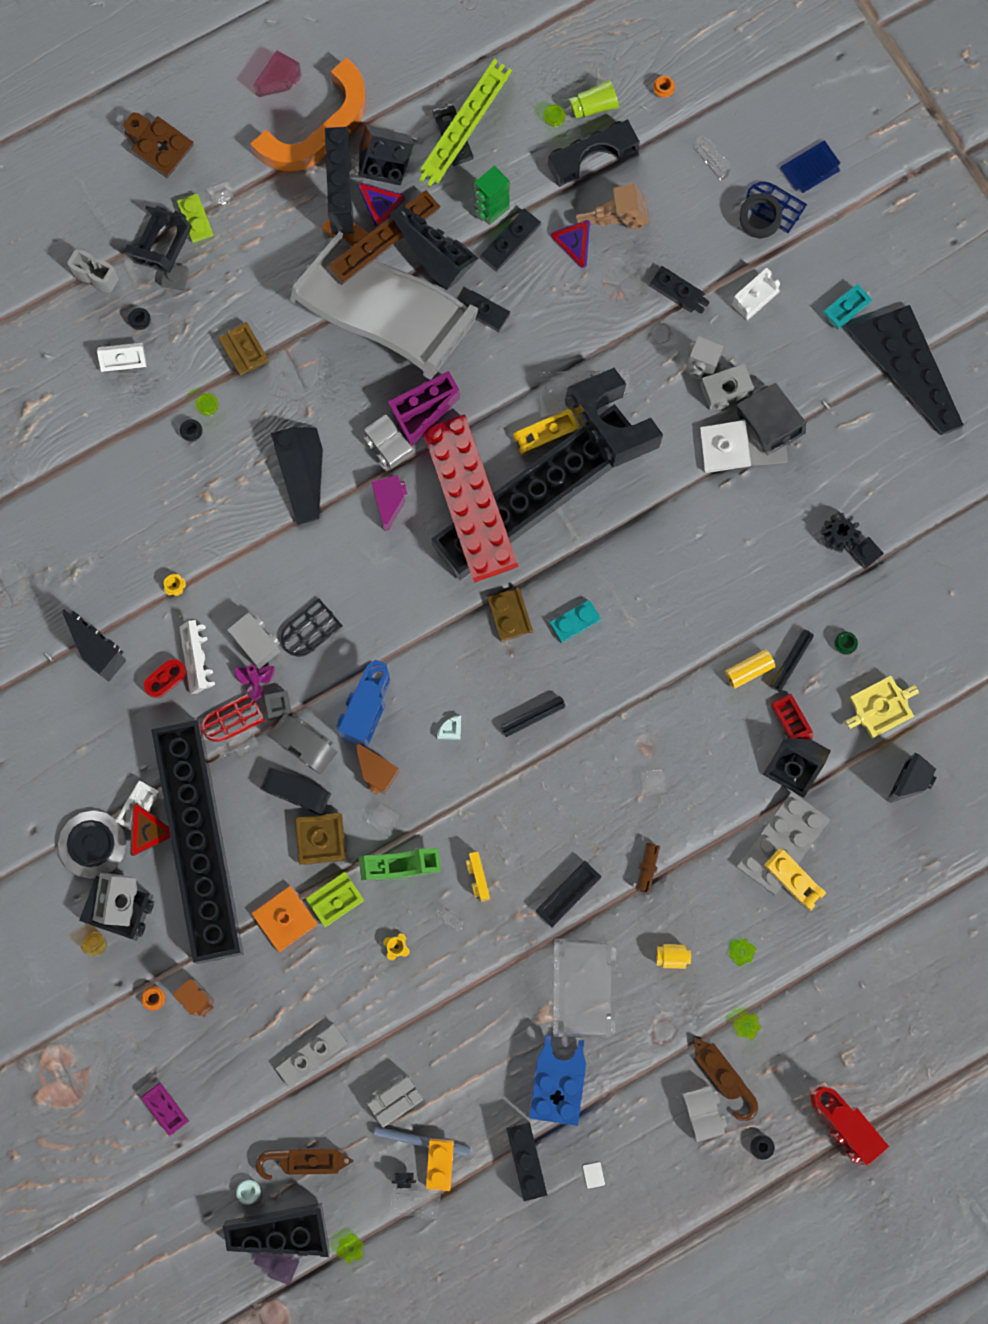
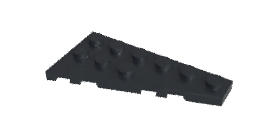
[846,305,964,436]

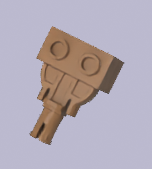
[576,183,650,229]

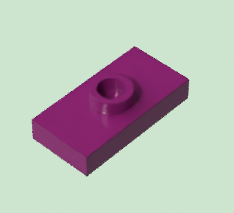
[140,1082,190,1136]

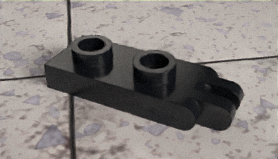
[649,266,710,314]

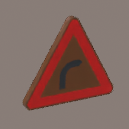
[130,804,171,856]

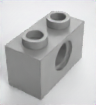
[700,364,754,410]
[93,873,137,926]

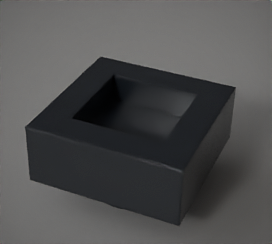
[850,537,884,570]

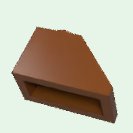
[356,744,400,795]

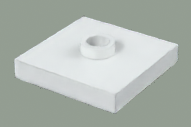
[700,420,751,473]

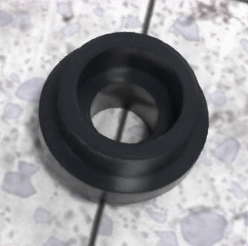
[128,308,151,330]
[180,419,203,442]
[750,1135,775,1160]

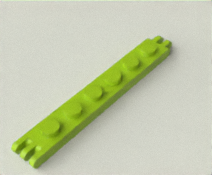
[419,58,513,188]

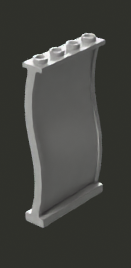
[290,231,478,380]

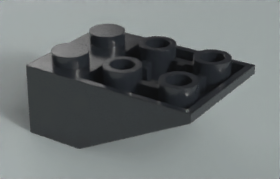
[62,609,126,682]

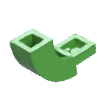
[358,848,441,881]

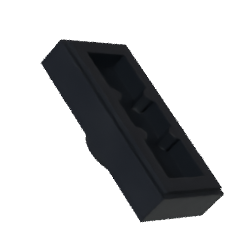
[463,290,510,332]

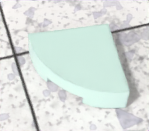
[437,715,461,740]

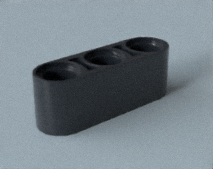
[260,767,332,815]

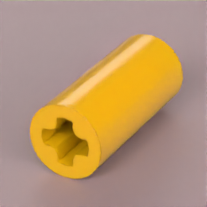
[724,649,775,689]

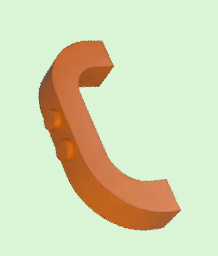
[250,57,366,172]

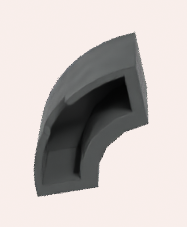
[268,714,338,774]

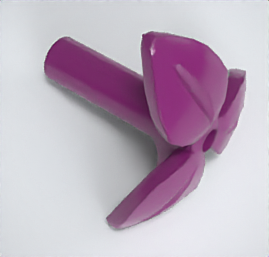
[234,664,275,701]

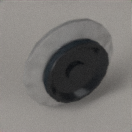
[58,811,127,879]

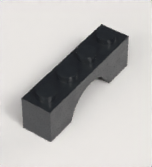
[548,119,640,187]

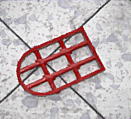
[202,694,265,742]

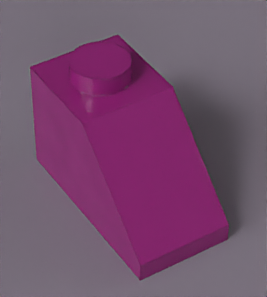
[371,475,408,531]

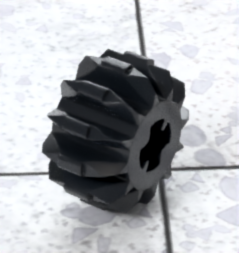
[821,513,861,553]

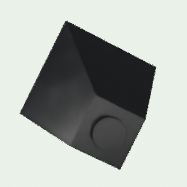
[763,739,831,798]
[887,752,937,803]

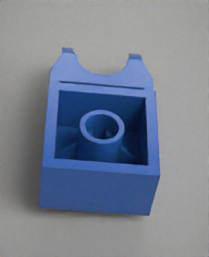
[336,660,390,748]
[529,1035,586,1126]

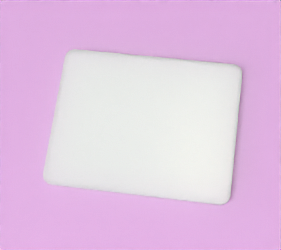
[583,1162,605,1189]

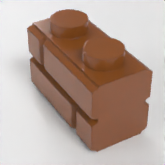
[173,979,215,1018]

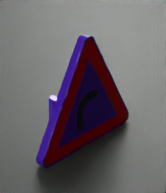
[358,183,405,227]
[551,220,590,268]

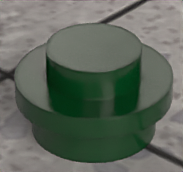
[834,631,858,655]

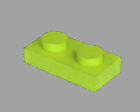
[177,193,214,243]

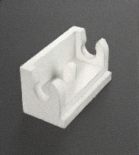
[732,268,780,321]

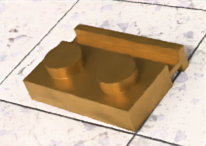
[218,322,269,377]
[487,588,533,642]

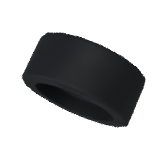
[740,193,782,239]

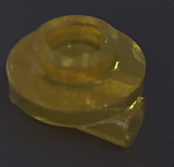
[80,932,107,956]

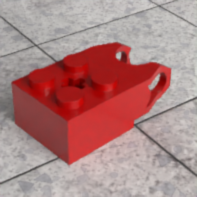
[810,1086,890,1166]

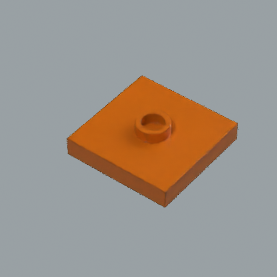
[252,886,318,953]

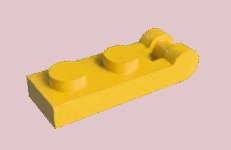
[512,409,580,456]
[764,848,826,911]

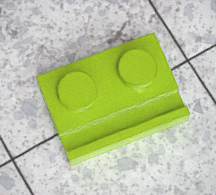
[306,872,365,928]

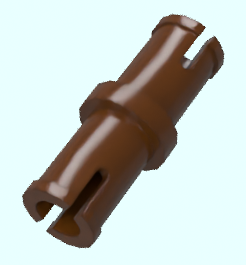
[636,843,661,893]

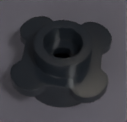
[391,1173,416,1188]

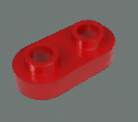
[144,659,186,698]

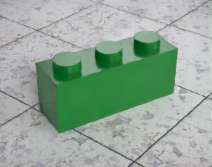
[474,165,510,225]

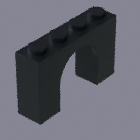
[325,127,354,234]
[565,367,663,468]

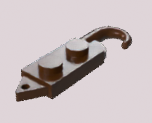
[694,1038,758,1121]
[255,1149,354,1180]

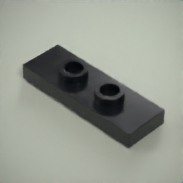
[480,208,541,272]
[535,861,602,928]

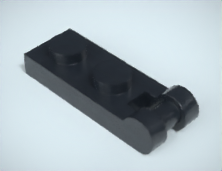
[432,102,474,166]

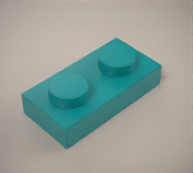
[823,284,872,330]
[550,600,601,644]

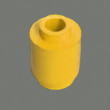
[656,944,691,969]

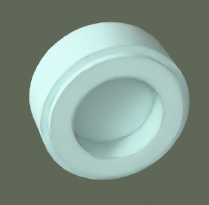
[236,1180,261,1205]

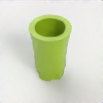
[569,79,619,119]

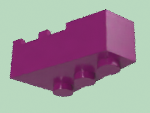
[388,371,460,447]

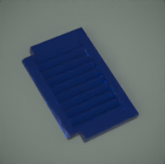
[780,140,841,193]

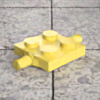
[844,676,919,739]

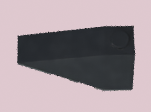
[390,205,479,290]
[271,427,323,525]

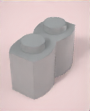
[67,249,119,293]
[363,414,413,469]
[681,1086,727,1142]

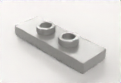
[275,1024,348,1088]

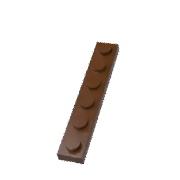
[327,190,441,285]

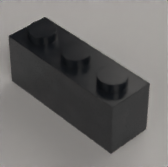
[506,1122,548,1201]

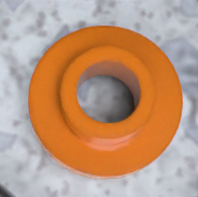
[653,76,675,98]
[141,986,166,1011]

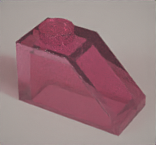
[253,50,302,97]

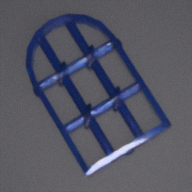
[746,182,807,234]

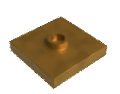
[295,813,347,866]

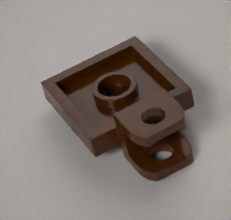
[123,112,194,179]

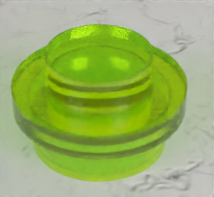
[544,104,566,127]
[196,393,219,416]

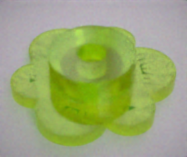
[729,939,756,966]
[733,1012,761,1040]
[336,1234,364,1263]

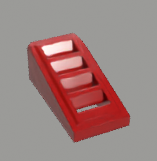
[771,694,813,739]

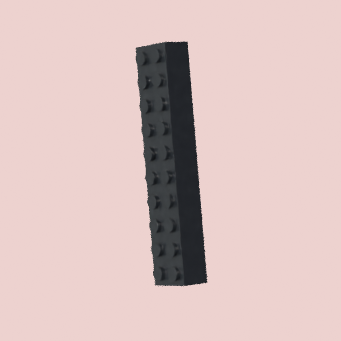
[431,404,632,581]
[151,720,244,964]

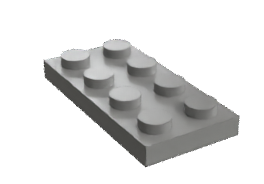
[736,792,831,896]

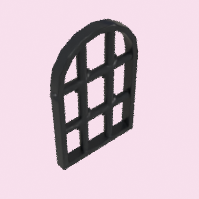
[281,598,343,657]

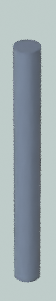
[374,1126,470,1157]

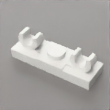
[179,620,215,694]

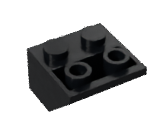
[359,125,414,186]

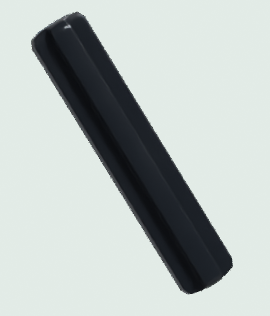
[770,629,814,692]
[501,696,566,737]

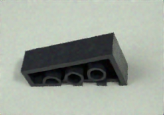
[223,1203,330,1257]

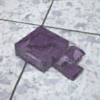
[253,1253,299,1286]

